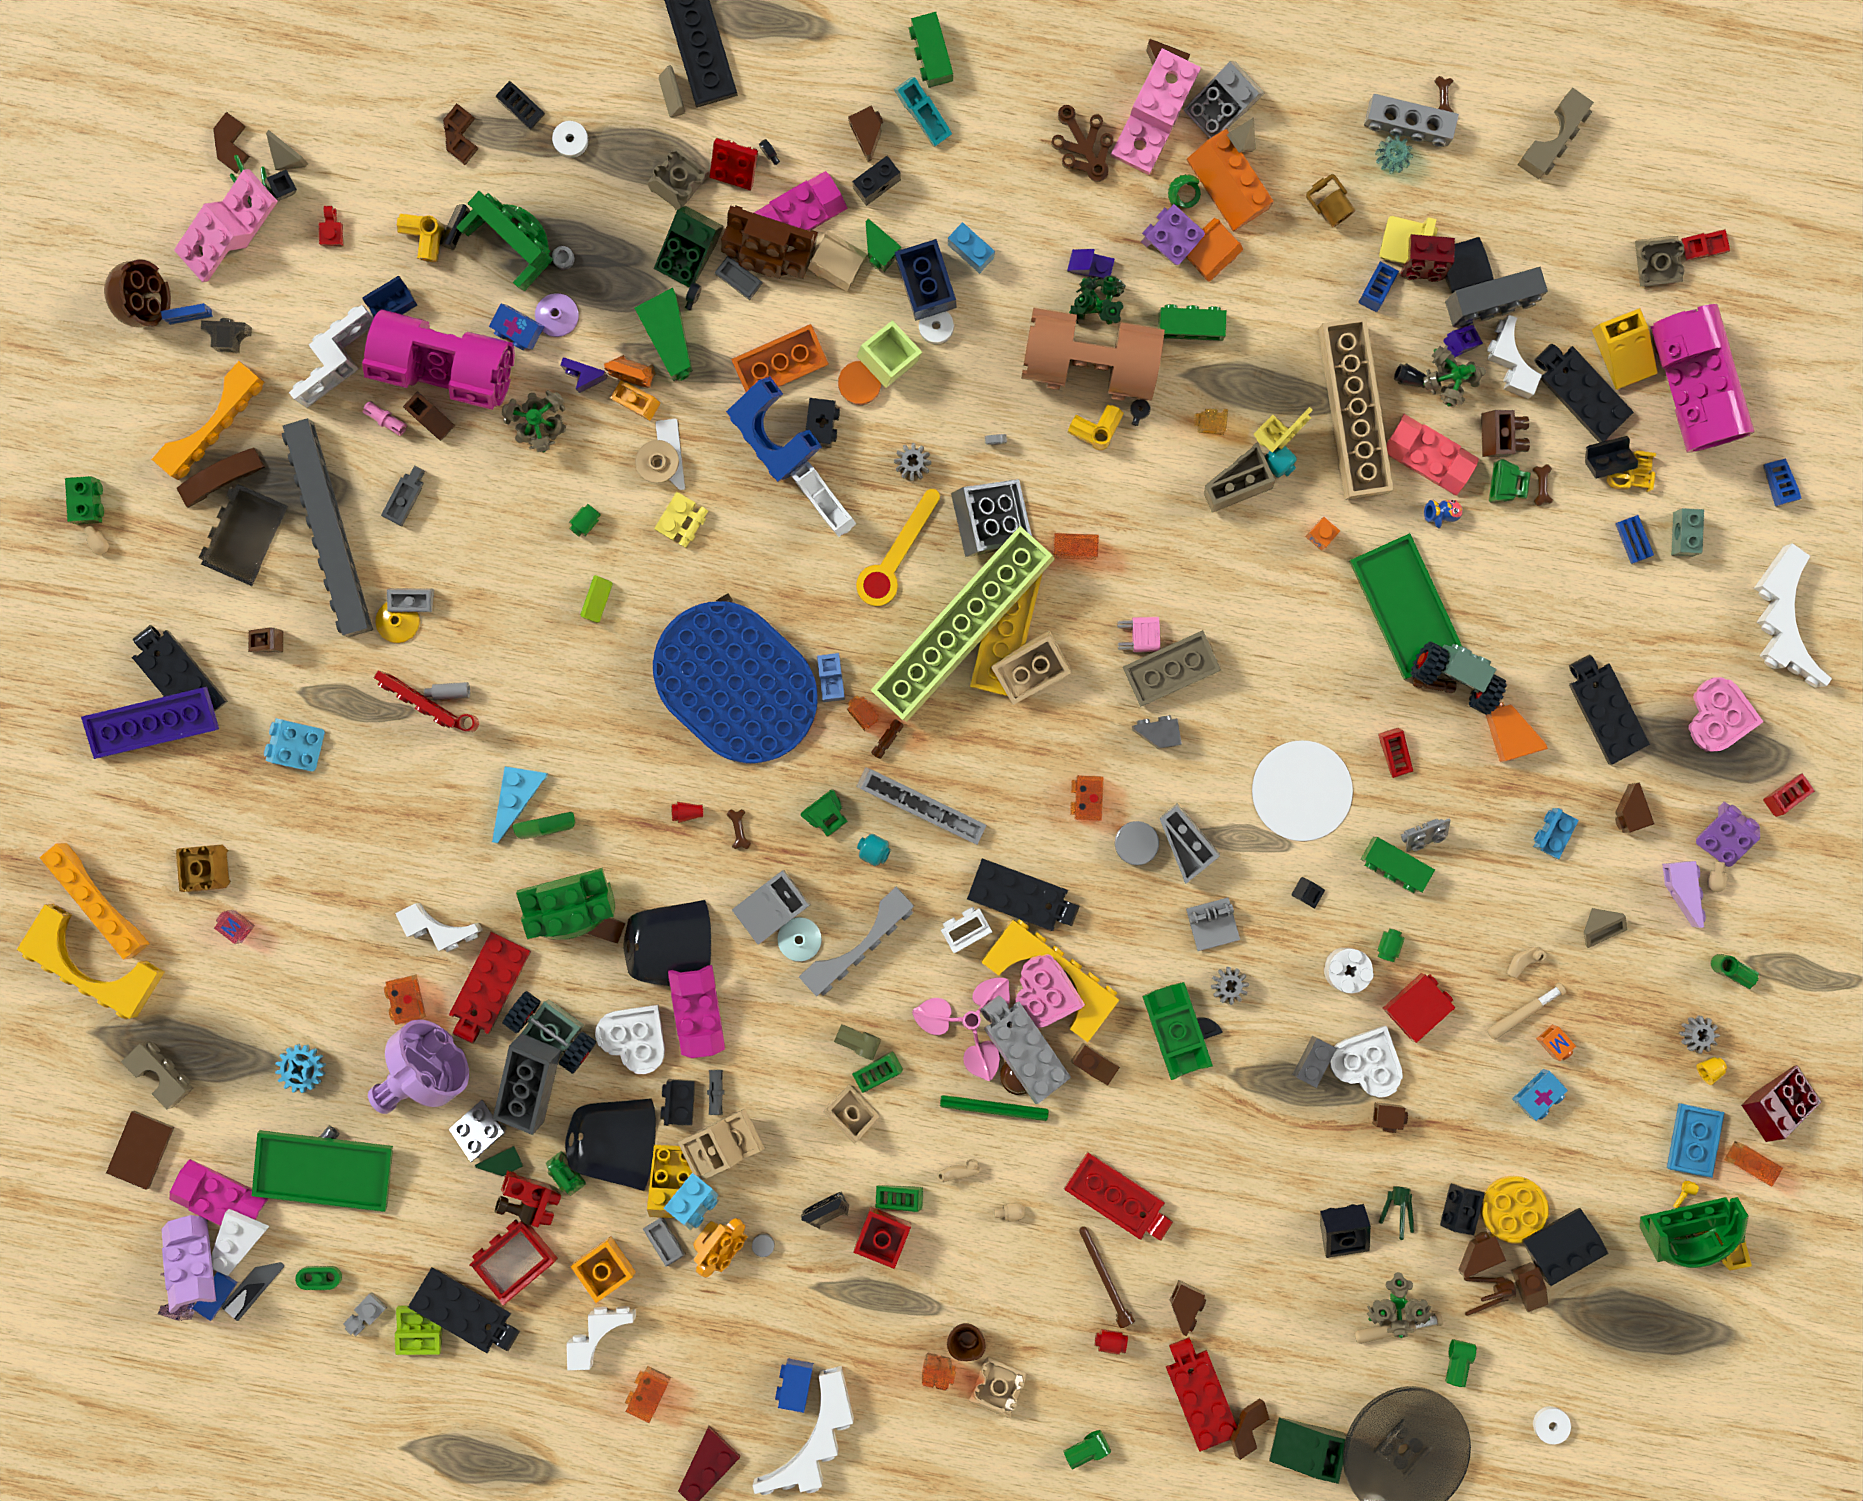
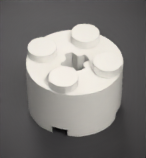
[1324,948,1373,993]

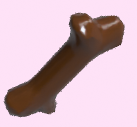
[1434,76,1454,113]
[1532,464,1554,506]
[727,809,751,849]

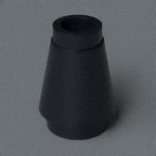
[1394,363,1427,388]

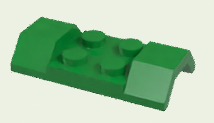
[1142,982,1213,1080]

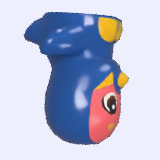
[1424,500,1463,528]

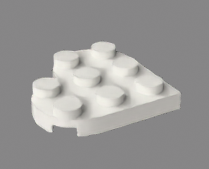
[595,1005,665,1074]
[1329,1026,1403,1098]

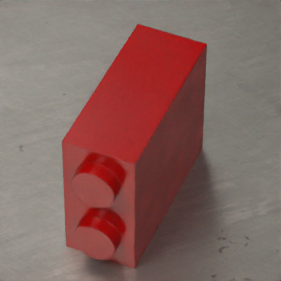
[1382,973,1456,1043]

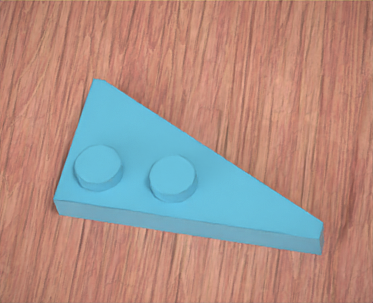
[492,766,548,843]

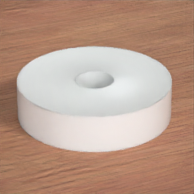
[552,121,588,158]
[919,311,954,345]
[1533,1406,1571,1444]

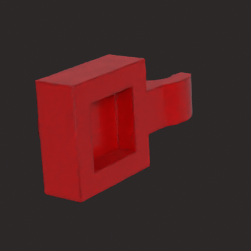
[319,206,343,246]

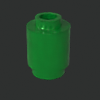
[569,504,601,537]
[1377,928,1405,962]

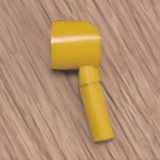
[1673,1181,1699,1208]

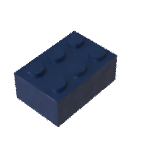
[895,239,957,321]

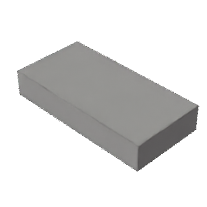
[643,1218,686,1267]

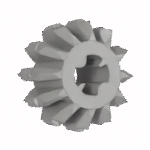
[894,443,931,481]
[1211,967,1249,1005]
[1679,1015,1720,1054]

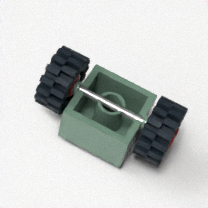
[1411,641,1507,715]
[502,991,597,1074]

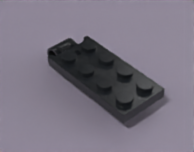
[1534,344,1634,443]
[131,625,228,712]
[1569,654,1650,765]
[967,858,1080,931]
[408,1267,520,1354]

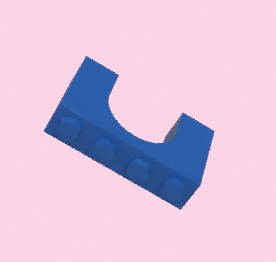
[726,377,822,482]

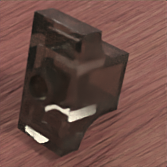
[201,318,252,353]

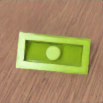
[580,575,613,623]

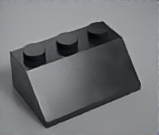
[1522,1208,1609,1286]

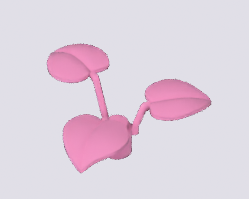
[912,978,1010,1081]

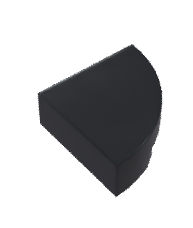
[1197,1017,1223,1039]

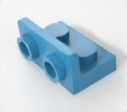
[1533,808,1579,859]

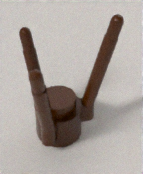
[1464,1277,1516,1316]

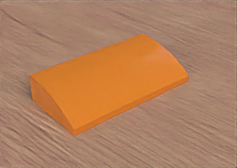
[731,324,829,392]

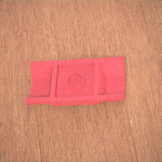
[1386,414,1479,496]

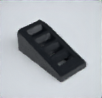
[496,81,545,130]

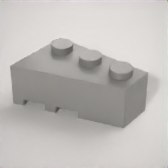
[1160,803,1220,884]

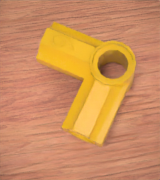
[396,214,444,262]
[1067,404,1124,450]

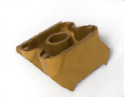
[176,844,231,892]

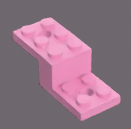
[1111,48,1201,175]
[174,169,278,282]

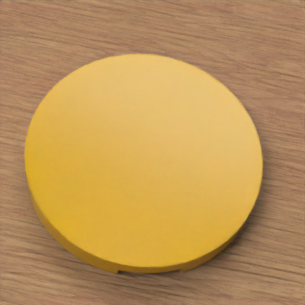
[1481,1175,1549,1243]

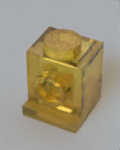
[1194,409,1228,435]

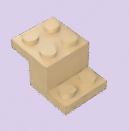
[678,1109,765,1180]

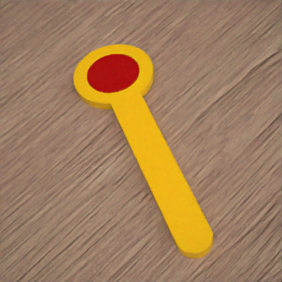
[856,489,940,606]

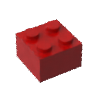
[853,1206,911,1269]

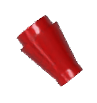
[671,801,703,823]

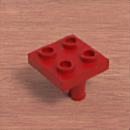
[709,138,758,191]

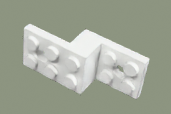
[289,305,374,408]

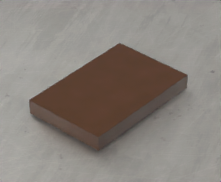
[106,1111,174,1190]

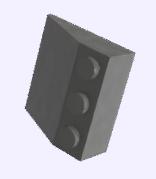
[951,479,1032,557]

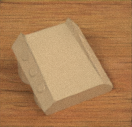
[808,231,867,292]
[969,1357,1027,1418]

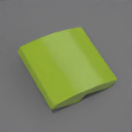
[395,1306,442,1355]

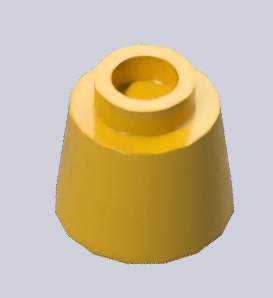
[1696,1057,1727,1085]

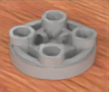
[1114,821,1159,865]

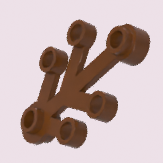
[1051,105,1113,182]

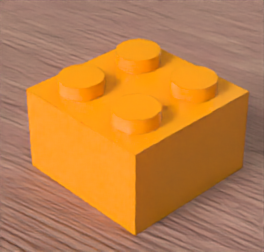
[570,1236,636,1303]

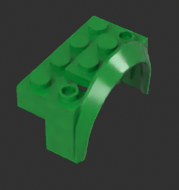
[456,191,554,292]
[1640,1197,1749,1268]

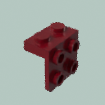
[1400,234,1455,282]

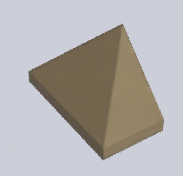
[1227,117,1256,153]
[266,130,308,170]
[1584,908,1627,948]

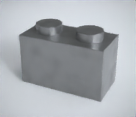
[1292,1036,1337,1088]

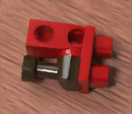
[494,1170,561,1228]

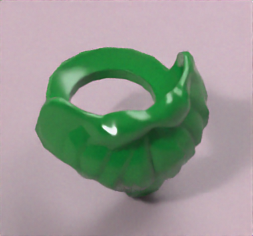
[1168,174,1201,208]

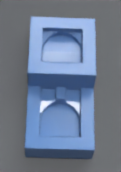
[817,653,845,702]

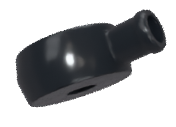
[759,139,780,165]
[685,283,702,310]
[1130,399,1151,426]

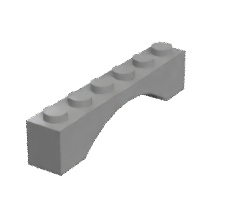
[799,886,914,997]

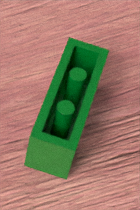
[908,12,953,88]
[1158,304,1227,341]
[1360,837,1435,894]

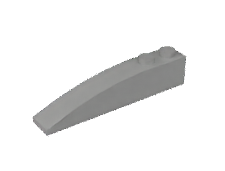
[856,767,987,845]

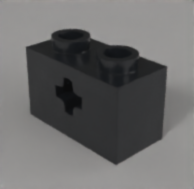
[852,155,901,206]
[806,398,840,448]

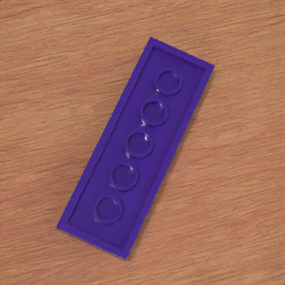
[81,686,219,759]

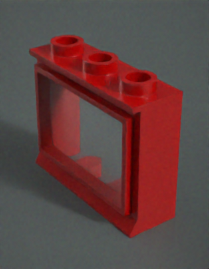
[469,1219,558,1306]

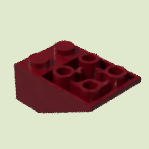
[1741,1065,1821,1142]

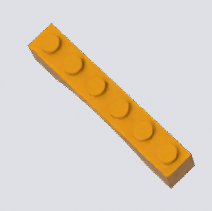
[151,361,265,480]
[39,843,150,960]

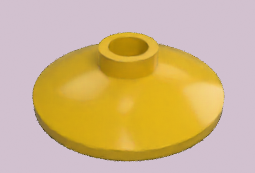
[375,602,420,643]

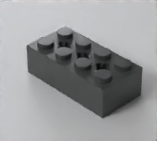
[1445,266,1548,327]
[493,1034,561,1135]

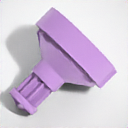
[368,1020,469,1114]

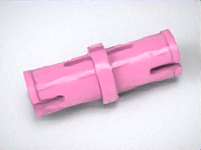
[363,401,407,436]

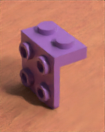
[1141,204,1204,265]
[1696,801,1760,867]

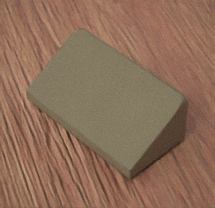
[659,65,685,117]

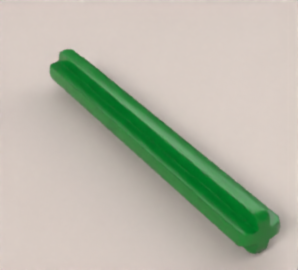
[940,1095,1049,1121]

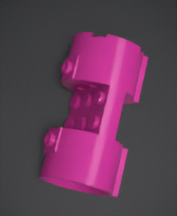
[1650,304,1755,453]
[362,310,515,410]

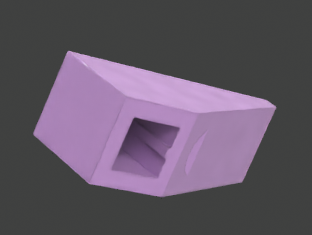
[1662,861,1706,928]

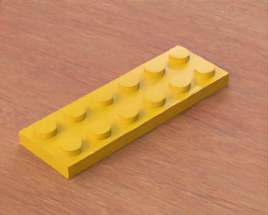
[970,573,1043,696]

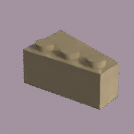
[1204,442,1275,513]

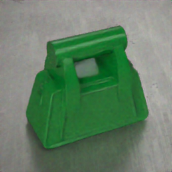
[1489,459,1531,503]
[801,789,848,837]
[546,1151,586,1196]

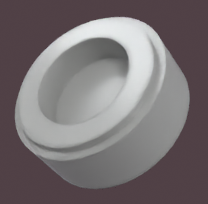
[552,246,575,270]
[985,434,1007,445]
[752,1233,775,1257]

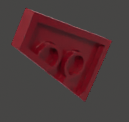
[678,1425,741,1501]

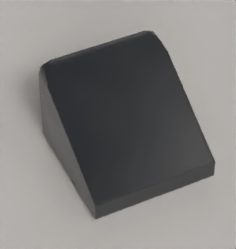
[1292,877,1325,909]

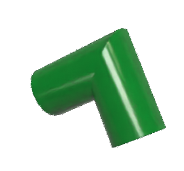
[512,811,575,839]

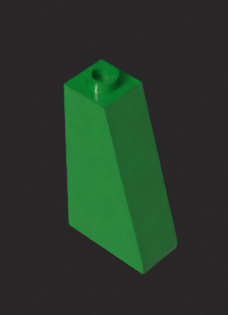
[634,287,693,381]

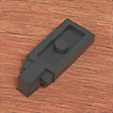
[381,465,425,526]

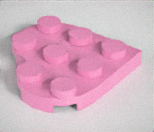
[1689,677,1763,752]
[1016,954,1085,1028]

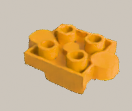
[693,1218,748,1278]

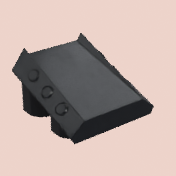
[801,1191,849,1229]

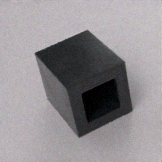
[264,169,297,201]

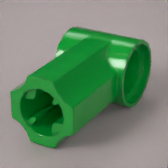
[1711,954,1759,989]
[1445,1339,1476,1387]
[1063,1430,1111,1470]

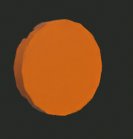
[838,361,881,405]

